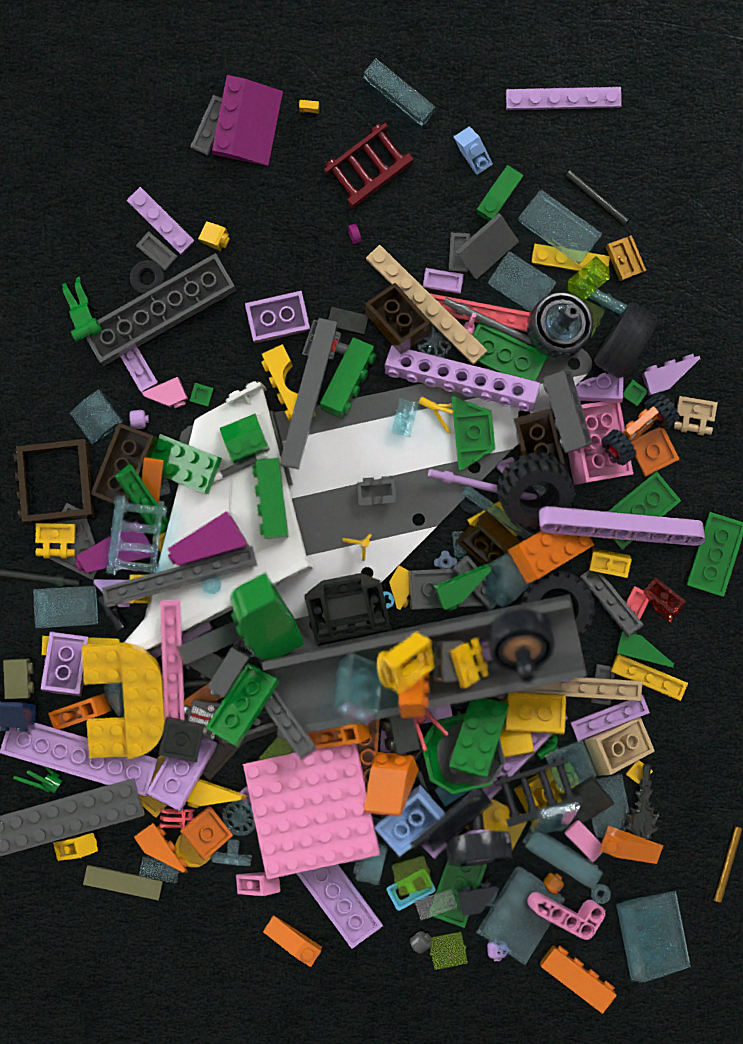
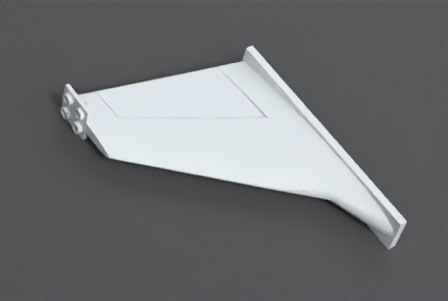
[124,381,314,653]

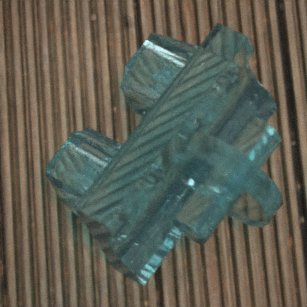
[391,398,418,437]

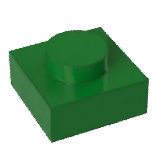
[623,380,648,407]
[190,383,214,407]

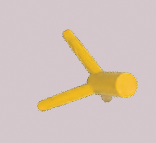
[418,397,453,433]
[342,534,372,561]

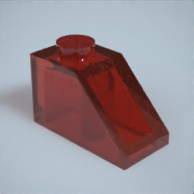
[643,577,686,622]

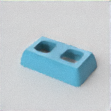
[387,869,436,910]

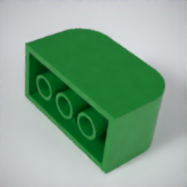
[230,572,305,660]

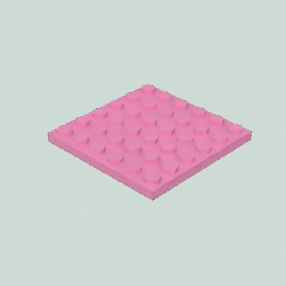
[243,744,381,879]

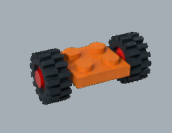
[601,393,680,466]

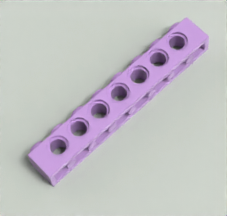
[385,345,540,411]

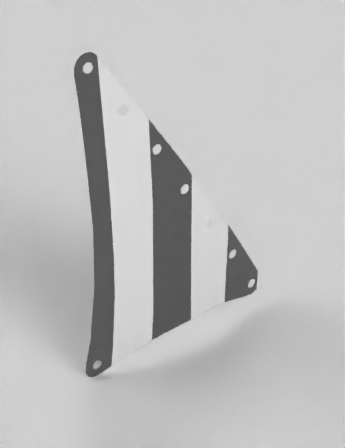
[180,349,592,669]

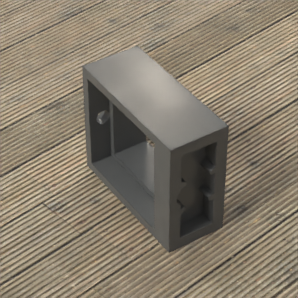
[208,644,252,697]

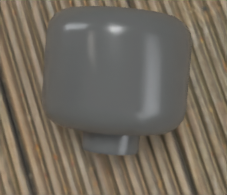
[410,932,431,954]

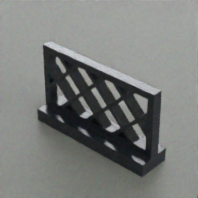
[410,788,492,851]

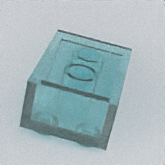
[33,586,98,628]

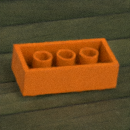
[508,531,594,584]

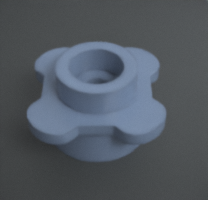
[434,551,457,569]

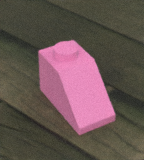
[142,377,188,408]
[236,872,280,896]

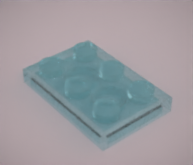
[487,251,556,312]

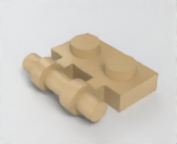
[673,396,718,435]

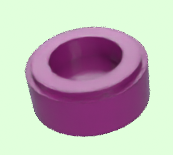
[348,224,361,244]

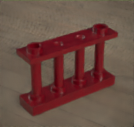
[324,123,413,209]

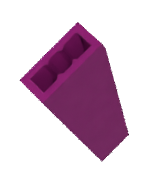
[167,511,250,566]
[74,521,156,574]

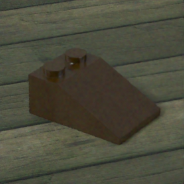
[514,408,565,464]

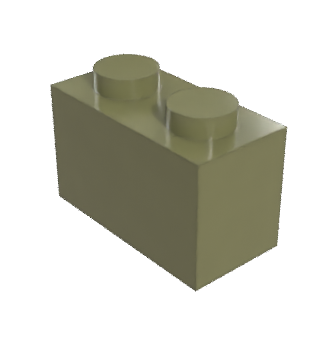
[3,658,34,699]

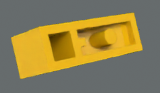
[186,779,247,808]

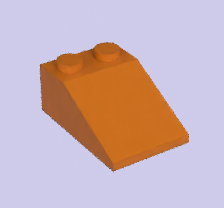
[364,752,419,817]

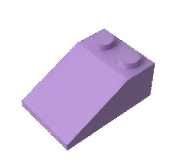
[41,632,89,697]

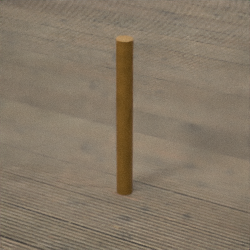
[714,826,742,903]

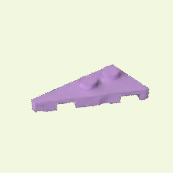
[576,372,623,402]

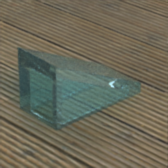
[452,531,466,560]

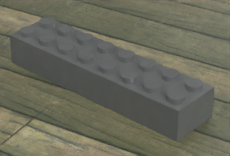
[86,253,236,366]

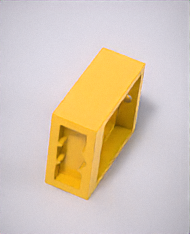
[381,632,434,694]

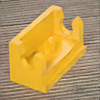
[589,548,631,578]

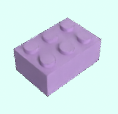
[245,291,310,343]

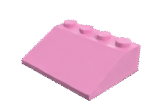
[568,402,633,485]

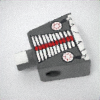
[184,698,222,740]

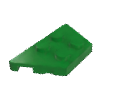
[451,396,495,471]

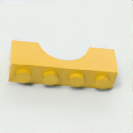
[261,344,316,421]

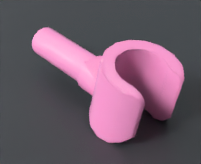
[464,313,476,335]

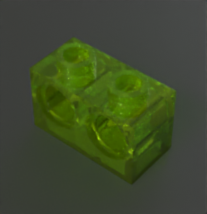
[568,256,609,301]

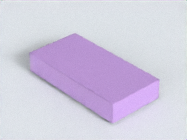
[423,268,464,294]

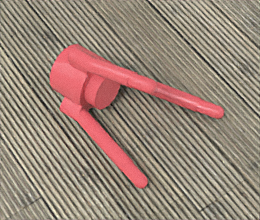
[413,709,448,751]

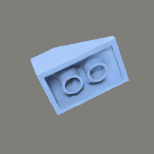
[374,785,445,856]

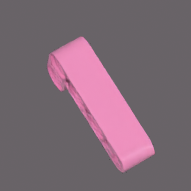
[527,892,605,940]

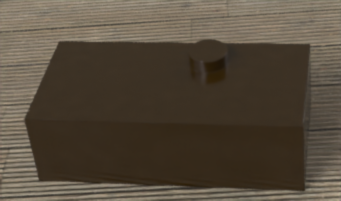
[91,423,158,510]

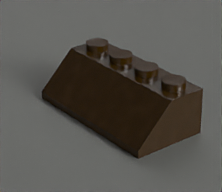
[456,511,526,591]

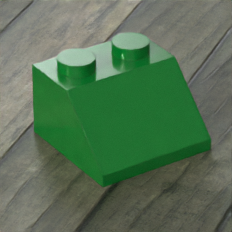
[219,413,270,464]

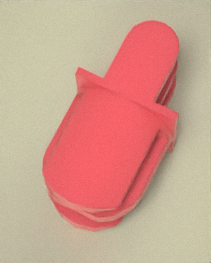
[159,808,195,829]

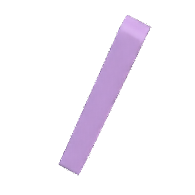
[539,507,705,546]

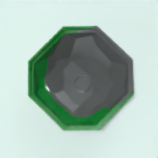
[423,713,506,795]

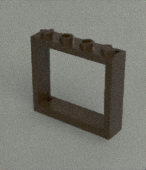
[14,439,95,525]

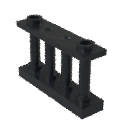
[494,756,583,828]

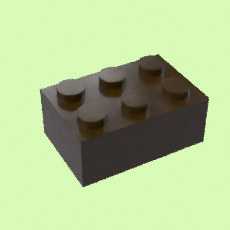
[365,283,431,354]

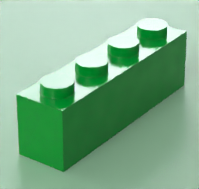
[320,338,376,418]
[252,458,289,540]

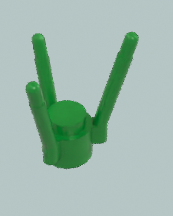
[13,766,62,793]

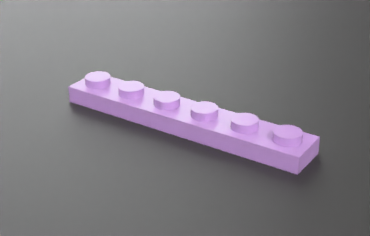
[506,87,621,110]

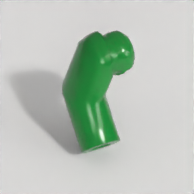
[536,734,558,760]

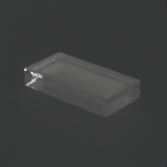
[415,888,457,920]

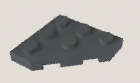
[49,503,98,580]

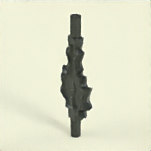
[625,764,659,840]

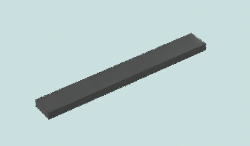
[280,318,338,470]
[102,546,258,607]

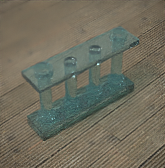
[106,496,166,574]
[523,825,603,889]

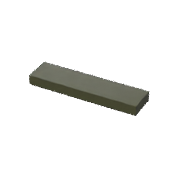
[83,865,163,900]

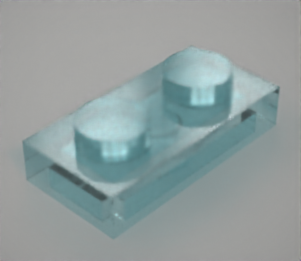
[139,856,179,884]

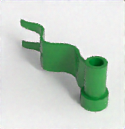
[62,277,102,341]

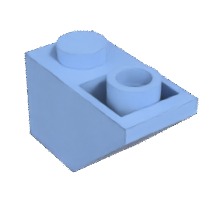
[454,127,492,175]

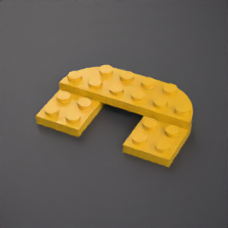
[81,643,165,759]

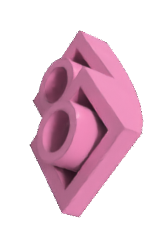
[564,820,603,862]

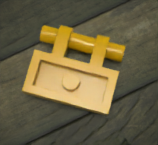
[36,523,76,559]
[450,638,489,688]

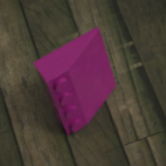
[212,75,283,166]

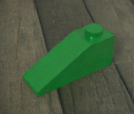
[476,165,523,221]
[433,564,491,611]
[615,630,674,667]

